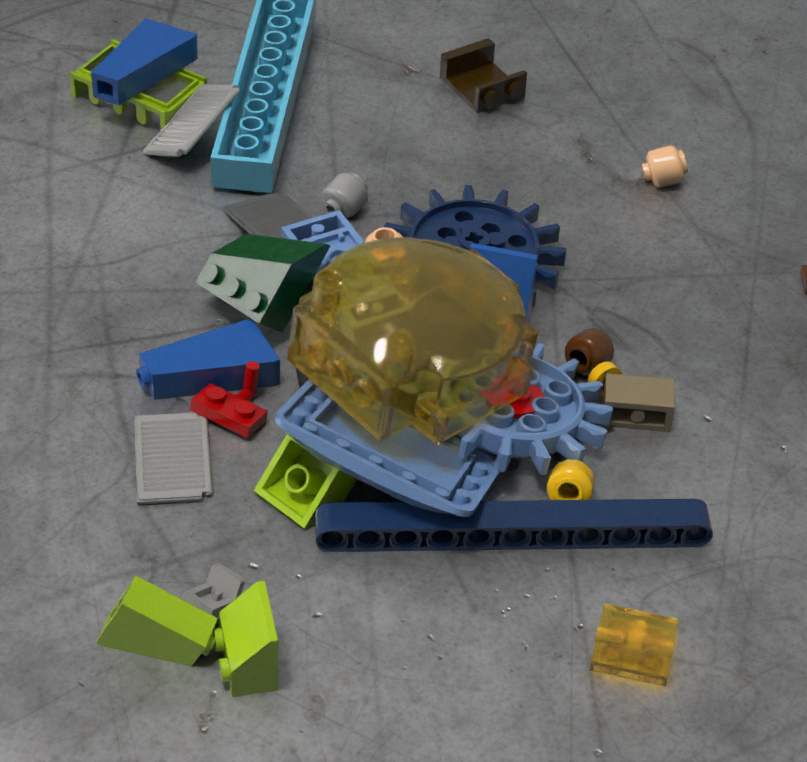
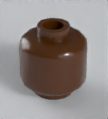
[564,328,614,376]

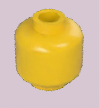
[547,459,595,500]

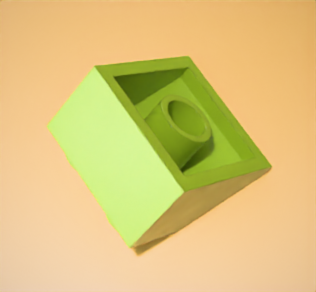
[253,434,357,529]
[213,580,278,697]

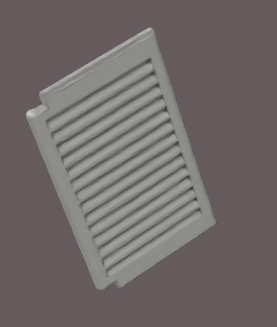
[142,84,240,157]
[134,412,213,505]

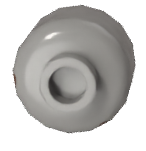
[322,173,368,218]

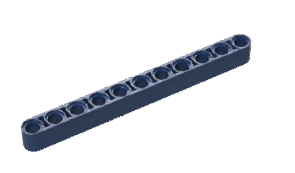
[315,499,713,552]

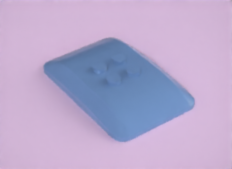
[274,373,500,517]

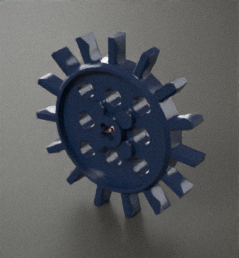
[384,185,566,307]

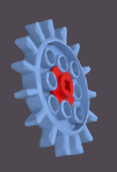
[412,335,613,475]

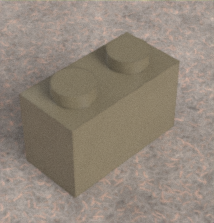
[602,373,675,432]

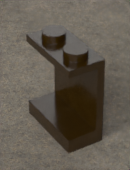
[440,38,527,113]

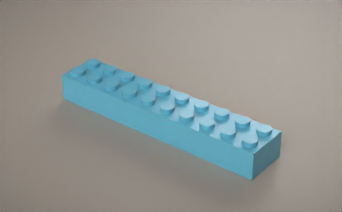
[210,0,316,193]

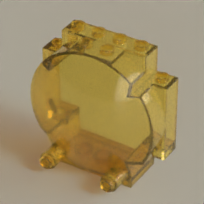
[287,237,539,445]

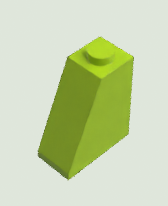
[96,575,218,666]

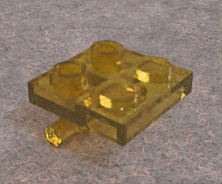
[590,603,679,687]

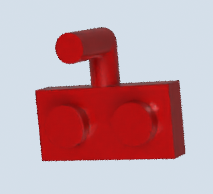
[190,361,268,438]

